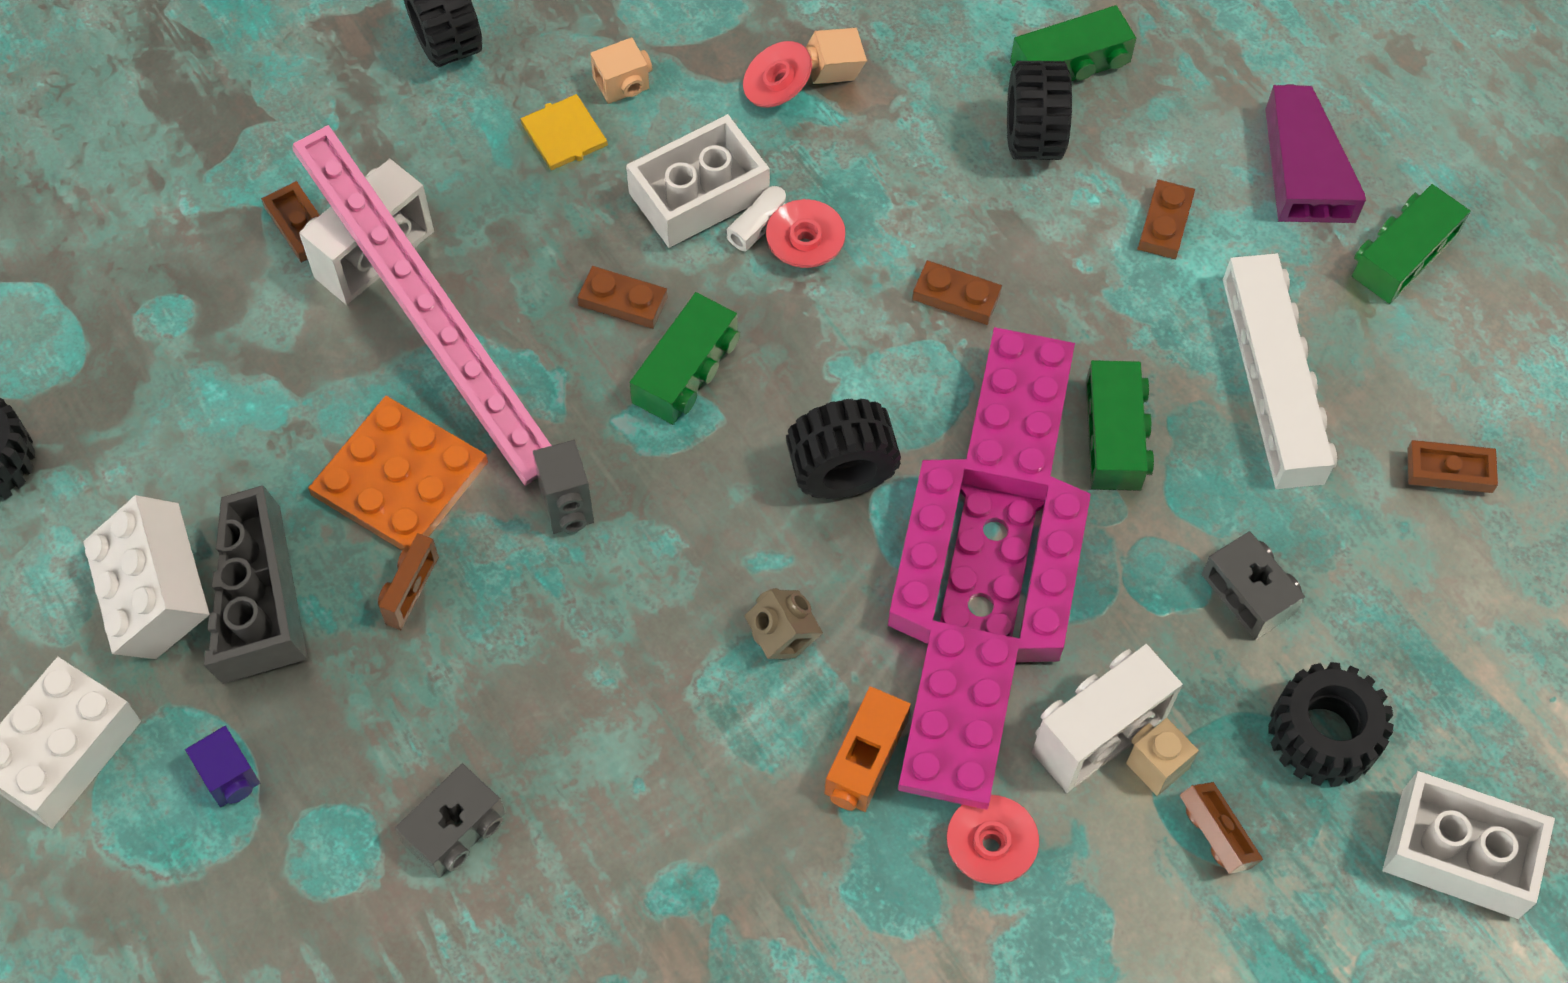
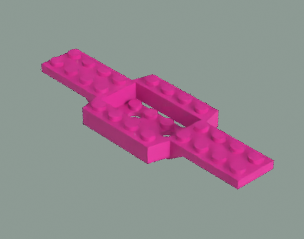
[888,327,1091,810]

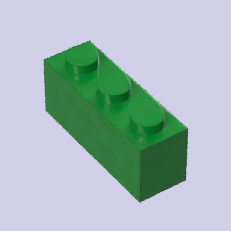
[1010,5,1137,82]
[1351,184,1471,304]
[629,292,740,425]
[1086,360,1154,491]

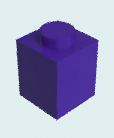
[185,725,261,808]

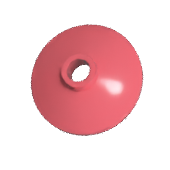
[743,41,812,108]
[766,199,845,268]
[947,795,1039,885]

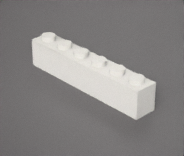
[1223,253,1337,489]

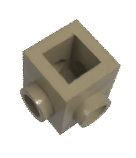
[744,588,823,659]

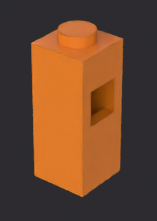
[824,686,911,812]

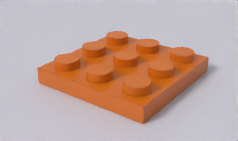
[308,395,488,550]

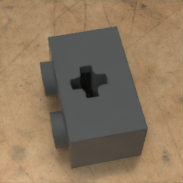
[533,439,594,534]
[1201,531,1305,640]
[395,763,506,878]

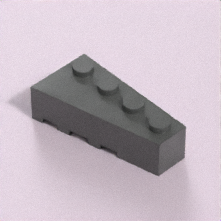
[204,485,308,684]

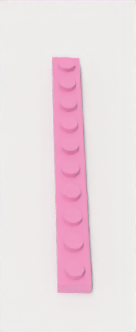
[293,125,552,486]

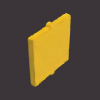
[520,94,608,171]

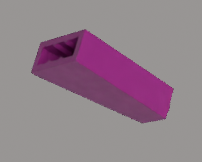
[1265,84,1366,223]

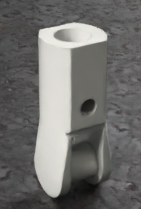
[727,186,786,252]

